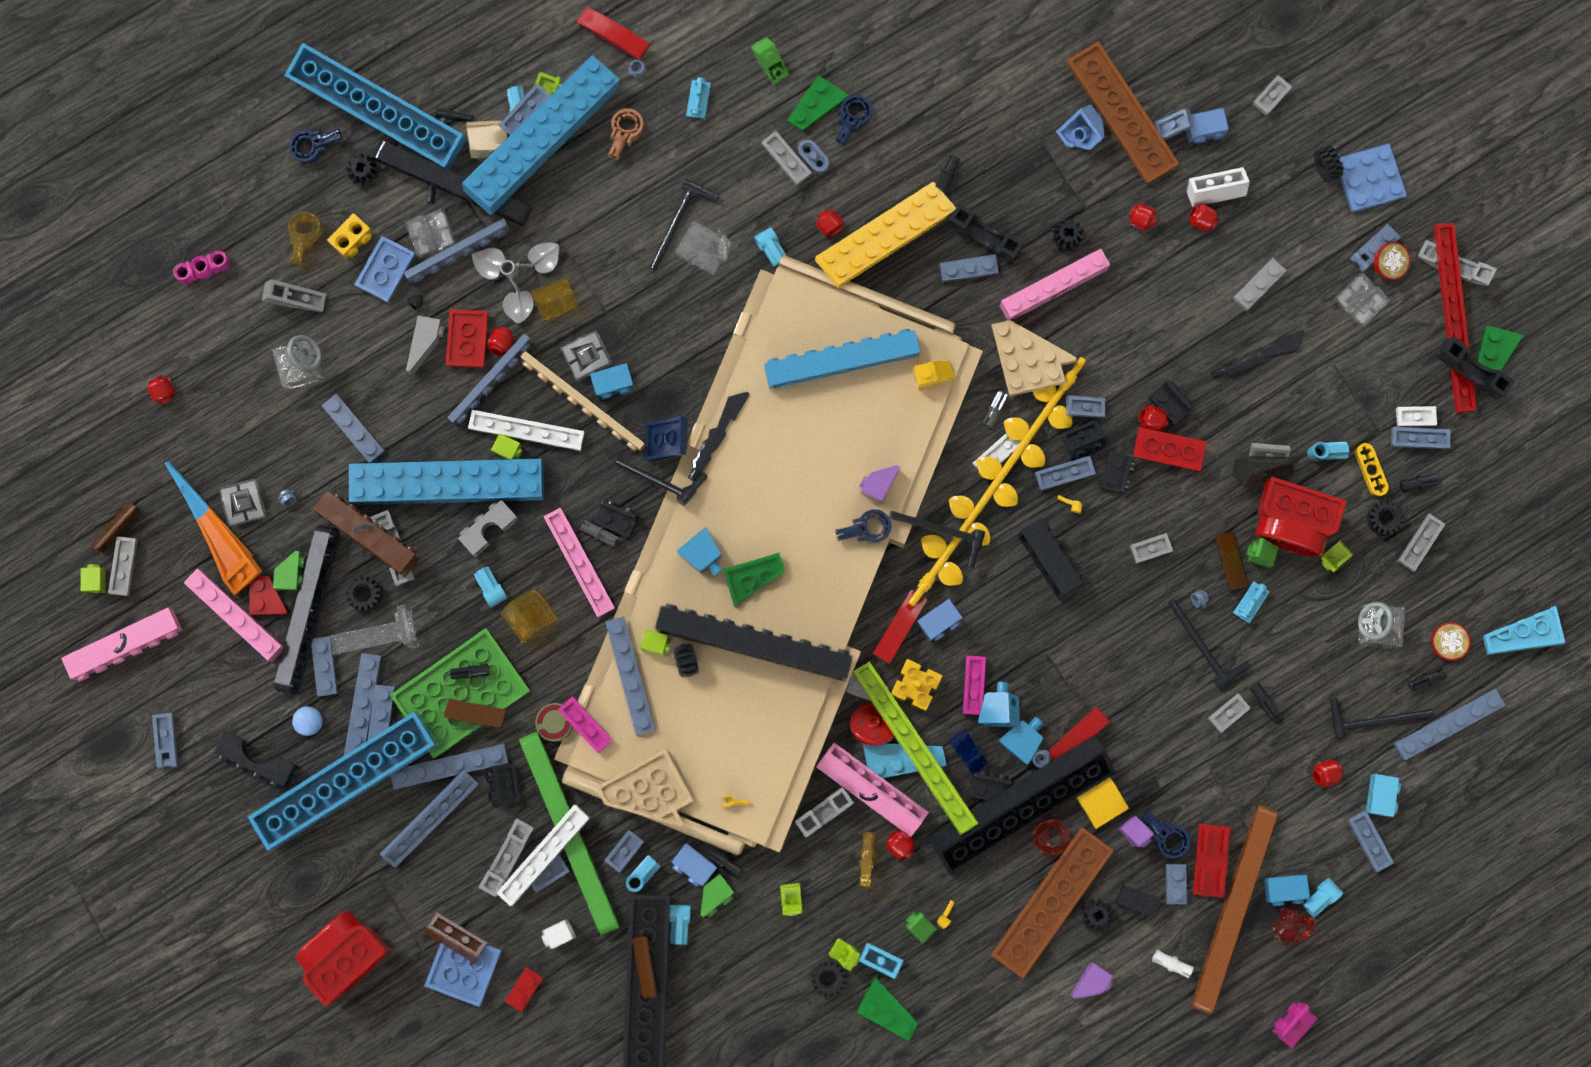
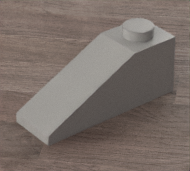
[262,279,326,312]
[406,316,445,375]

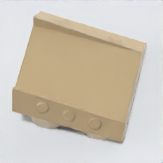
[466,121,508,161]

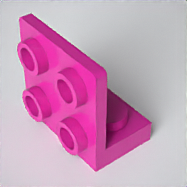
[1272,1002,1317,1048]

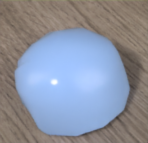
[292,706,323,736]

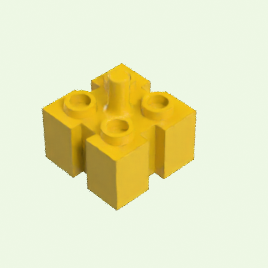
[891,659,942,712]

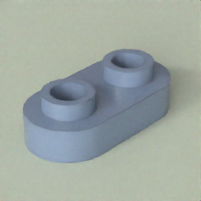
[798,140,829,174]

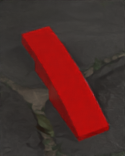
[577,7,650,60]
[873,590,928,664]
[1040,707,1110,761]

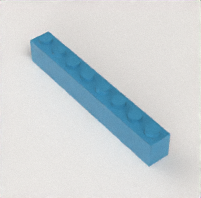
[764,329,920,390]

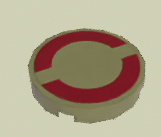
[535,703,573,742]

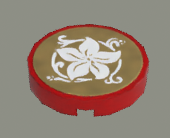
[1373,242,1410,280]
[1431,622,1470,661]

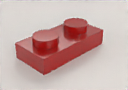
[505,967,544,1012]

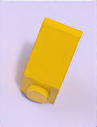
[913,361,955,389]

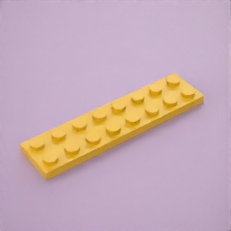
[815,182,956,288]

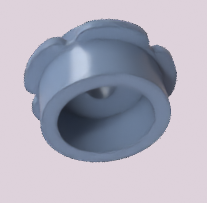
[628,60,646,78]
[278,490,297,507]
[1191,589,1208,608]
[1032,749,1051,768]

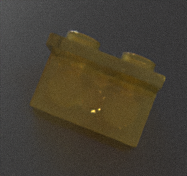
[531,277,578,321]

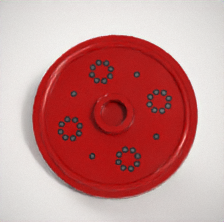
[850,702,895,746]

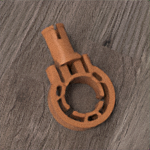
[608,109,643,160]

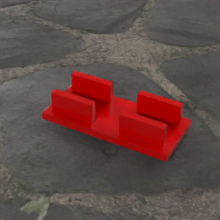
[1133,427,1207,471]
[1193,824,1231,898]

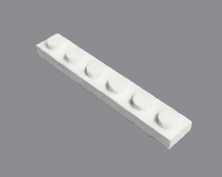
[468,410,585,451]
[497,805,590,906]

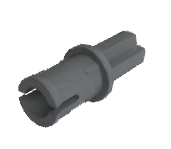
[982,391,1008,429]
[580,519,618,547]

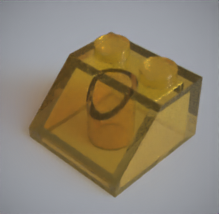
[500,588,559,644]

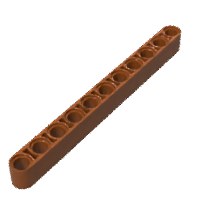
[1191,804,1278,1014]

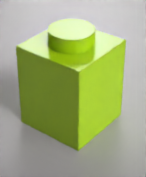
[491,433,523,460]
[81,564,106,593]
[640,629,671,656]

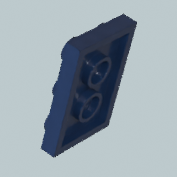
[645,416,688,461]

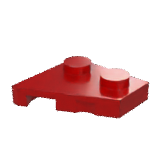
[249,576,288,616]

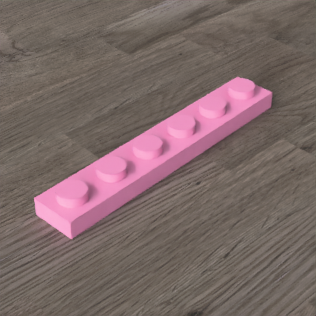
[544,508,615,618]

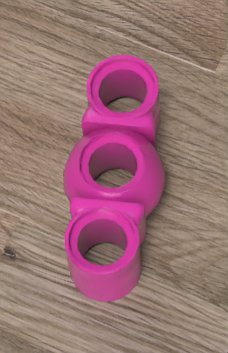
[173,250,231,285]

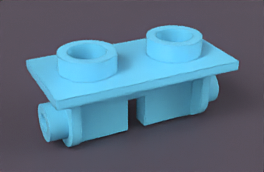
[686,77,711,119]
[1233,581,1270,623]

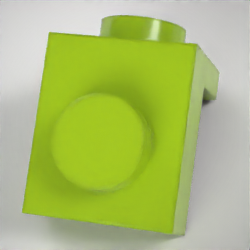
[534,72,562,95]
[1321,540,1353,572]
[780,883,802,916]
[829,939,861,971]

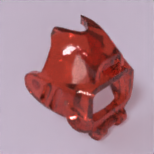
[1032,819,1071,855]
[1272,907,1316,943]

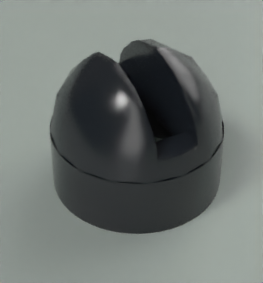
[407,295,423,309]

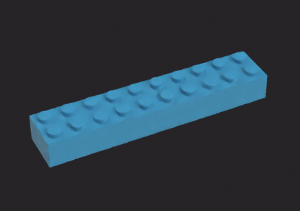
[284,43,468,170]
[462,55,620,215]
[349,459,544,505]
[248,712,439,851]

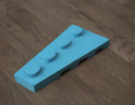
[1483,606,1565,655]
[863,743,946,778]

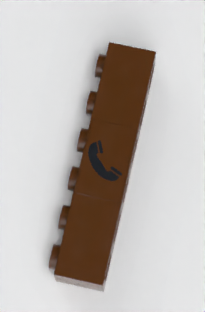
[313,491,419,578]

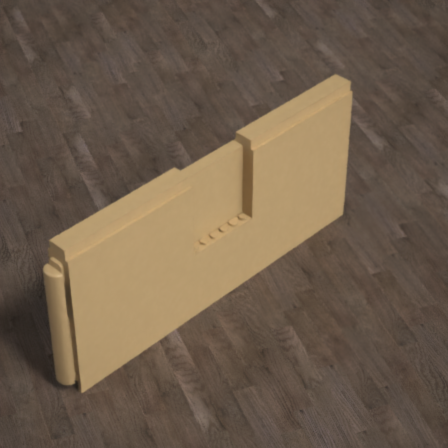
[554,255,983,855]

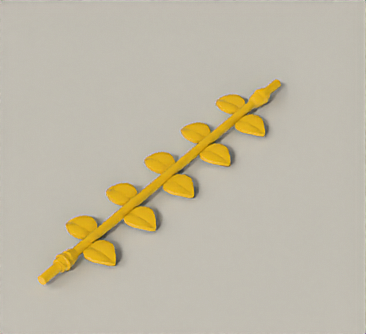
[908,357,1086,607]

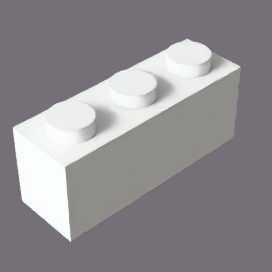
[1187,167,1249,207]

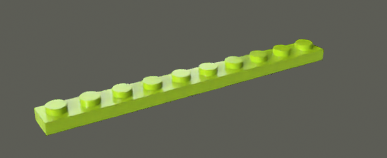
[853,662,978,835]

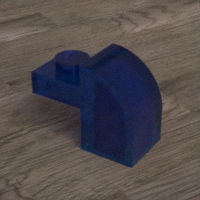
[950,729,988,774]

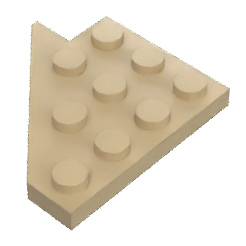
[992,320,1076,397]
[596,749,694,827]

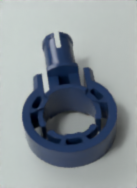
[835,95,872,146]
[289,128,343,164]
[835,509,891,543]
[1140,811,1190,858]

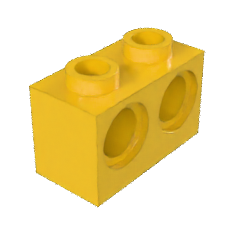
[327,213,373,259]

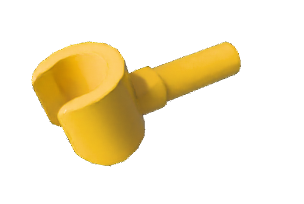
[1057,495,1082,514]
[721,795,750,808]
[937,900,955,929]

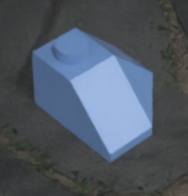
[1056,105,1105,150]

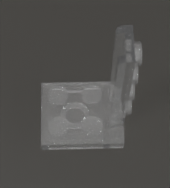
[675,221,733,275]
[330,605,419,655]

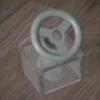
[272,335,323,390]
[1358,602,1405,648]

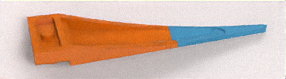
[165,462,262,596]

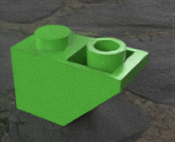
[751,37,789,85]
[1246,538,1279,568]
[273,551,306,591]
[701,874,734,917]
[905,912,937,943]

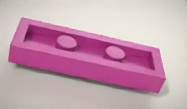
[962,656,986,715]
[558,696,613,753]

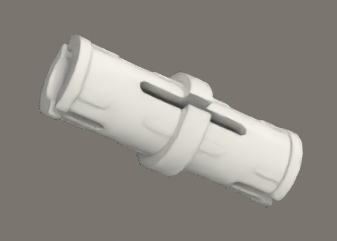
[1152,950,1193,978]

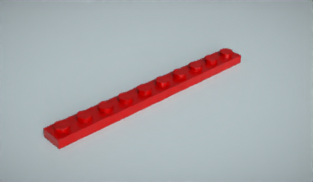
[1433,223,1477,413]

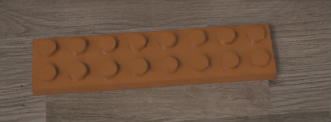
[1066,41,1179,185]
[990,827,1114,979]

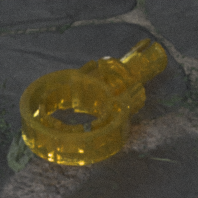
[288,212,322,265]
[858,832,877,889]

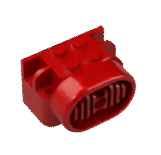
[1255,477,1347,557]
[295,910,394,1007]

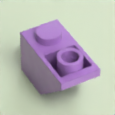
[1118,816,1154,847]

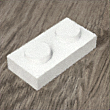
[1396,406,1437,427]

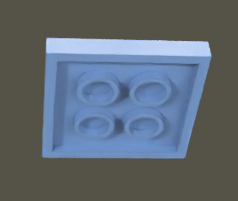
[1340,144,1407,213]
[424,944,502,1007]

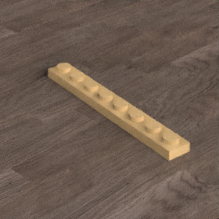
[521,351,645,452]

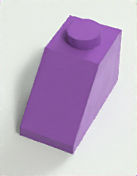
[859,465,900,503]
[1070,962,1113,999]

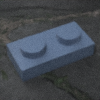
[1155,108,1194,140]
[1066,395,1105,418]
[604,830,644,873]
[531,855,570,893]
[1165,864,1187,904]

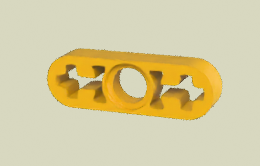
[1355,443,1388,497]

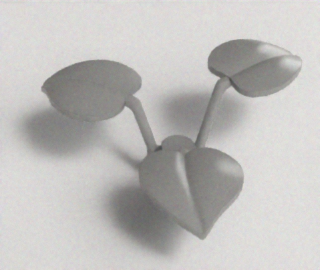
[472,243,560,324]

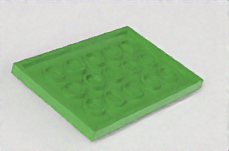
[390,628,530,759]

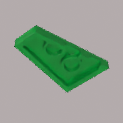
[787,75,849,132]
[1477,325,1523,371]
[723,553,785,606]
[856,977,918,1041]

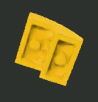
[1077,777,1129,829]

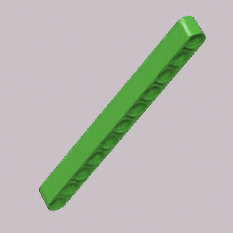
[519,731,620,936]

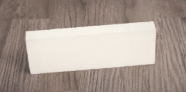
[972,434,1022,470]

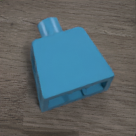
[677,527,723,577]
[978,682,1020,727]
[997,717,1044,766]

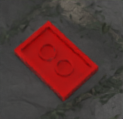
[446,309,489,368]

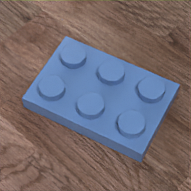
[354,236,416,303]

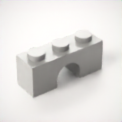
[458,500,519,558]
[795,787,854,837]

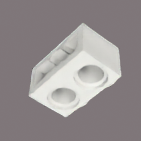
[542,919,576,949]

